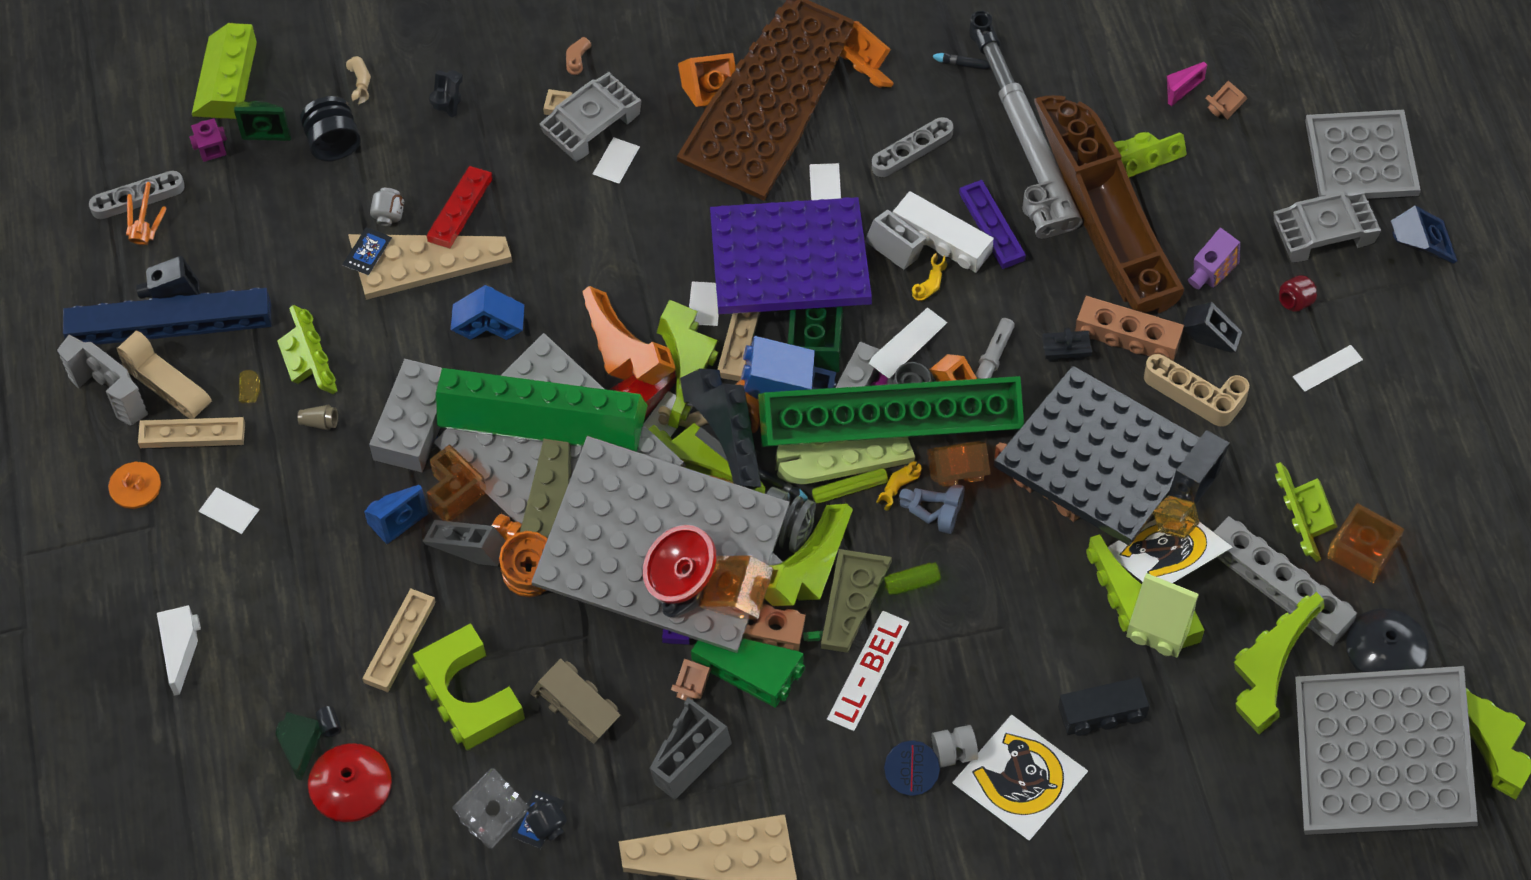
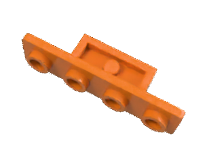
[840,21,894,88]

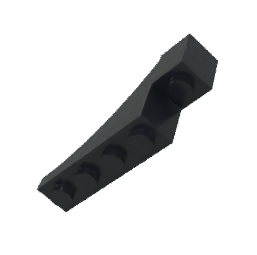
[680,368,761,489]

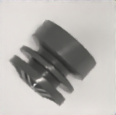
[766,487,816,553]

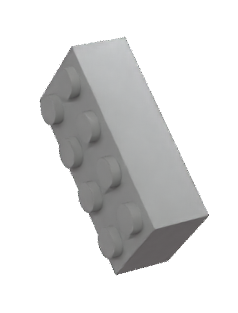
[369,359,442,472]

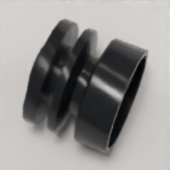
[300,96,361,161]

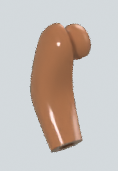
[566,37,591,75]

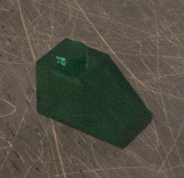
[276,712,322,780]

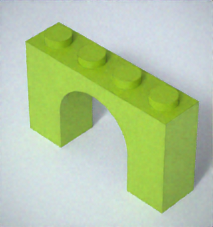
[412,623,525,750]

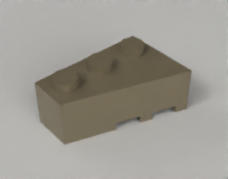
[530,658,620,744]

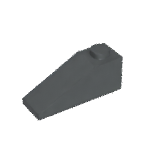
[423,520,506,566]

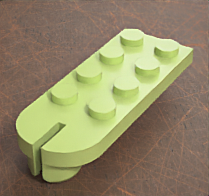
[775,437,915,484]

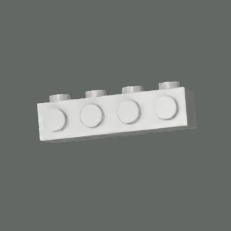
[893,191,994,273]

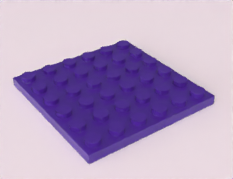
[710,197,872,314]

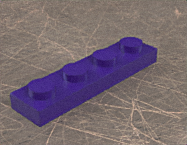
[959,180,1026,269]

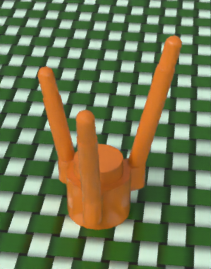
[126,182,167,245]

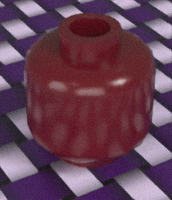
[1279,275,1317,312]

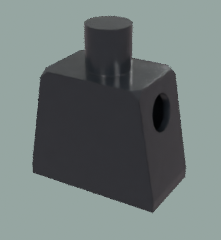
[136,256,200,299]

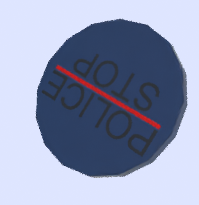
[884,740,940,796]

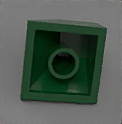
[234,101,291,141]

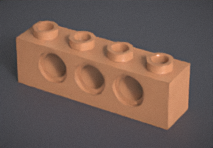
[1075,296,1184,361]
[743,604,805,651]

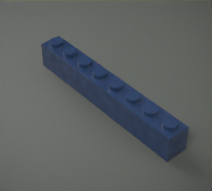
[63,288,272,345]

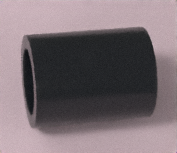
[316,706,342,737]

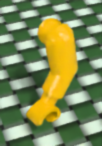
[912,253,947,301]
[876,461,922,511]

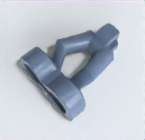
[899,484,965,534]

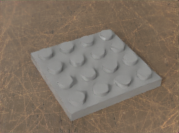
[1305,110,1420,199]

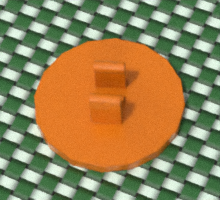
[108,462,161,509]

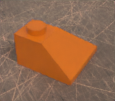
[678,53,735,107]

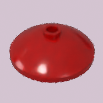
[643,525,716,603]
[308,743,392,822]

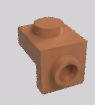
[1205,81,1247,120]
[671,659,712,701]

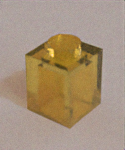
[1154,495,1199,539]

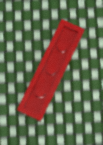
[427,166,492,249]

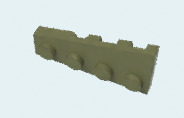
[520,439,571,538]
[821,549,892,653]

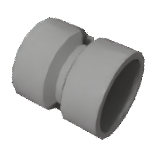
[931,725,978,768]

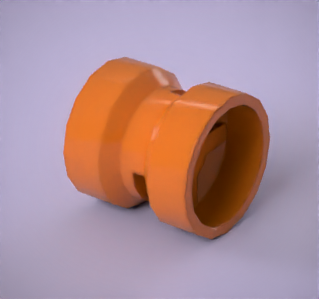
[492,513,522,540]

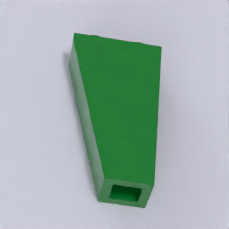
[691,638,805,708]

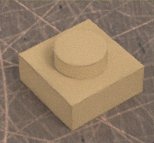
[543,89,572,115]

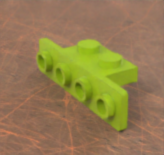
[1114,132,1187,178]
[277,305,337,394]
[1275,462,1338,562]

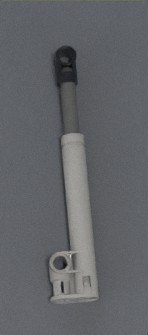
[969,10,1083,239]

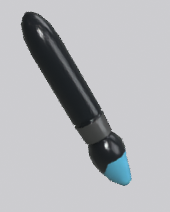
[933,53,991,69]
[758,468,808,501]

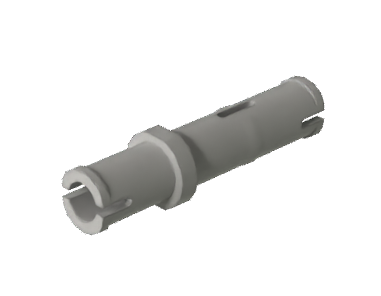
[975,318,1014,379]

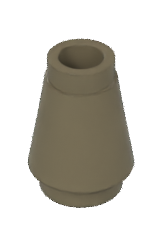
[298,405,338,430]

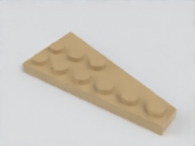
[348,234,512,300]
[619,815,797,880]

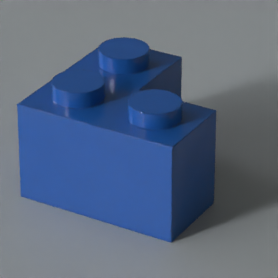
[451,285,524,340]

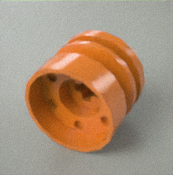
[499,531,548,597]

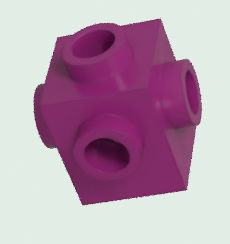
[189,118,227,162]

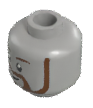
[370,188,404,226]

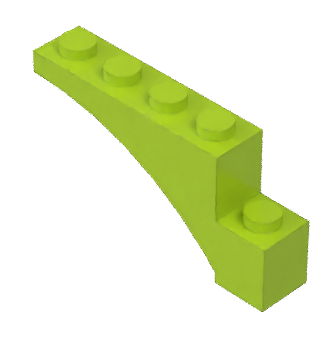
[657,300,718,429]
[648,423,765,494]
[755,504,853,606]
[1086,534,1204,649]
[1234,592,1325,734]
[1466,688,1531,800]

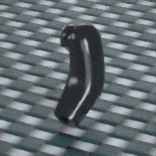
[661,584,707,618]

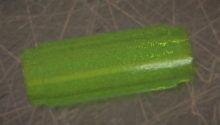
[884,562,941,595]

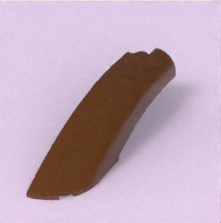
[1034,95,1184,314]

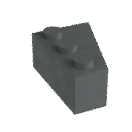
[650,697,732,800]

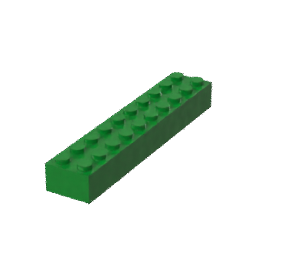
[758,376,1024,447]

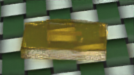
[239,370,260,403]

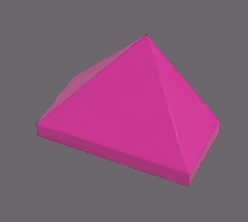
[1167,62,1207,106]

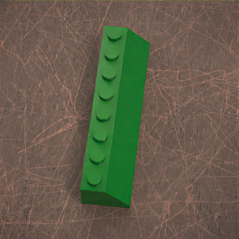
[436,368,648,452]

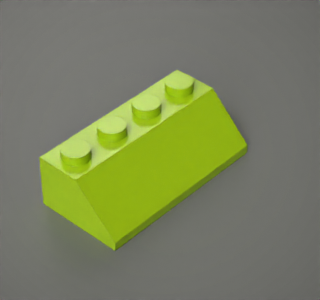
[192,23,257,119]

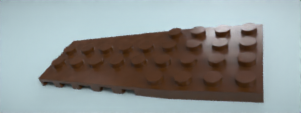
[677,0,854,201]

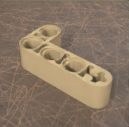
[117,331,212,419]
[1144,354,1249,426]

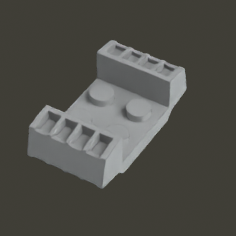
[540,72,641,162]
[1273,191,1381,262]
[57,335,148,425]

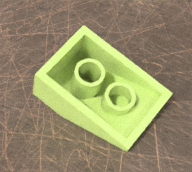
[1126,573,1198,658]

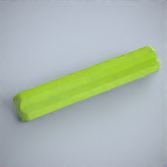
[812,468,888,503]

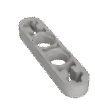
[872,117,953,177]
[89,171,185,219]

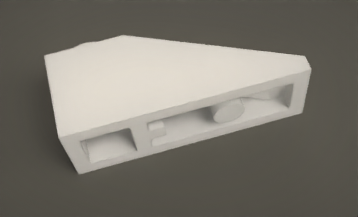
[157,605,201,695]

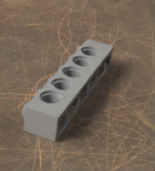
[1214,516,1357,646]

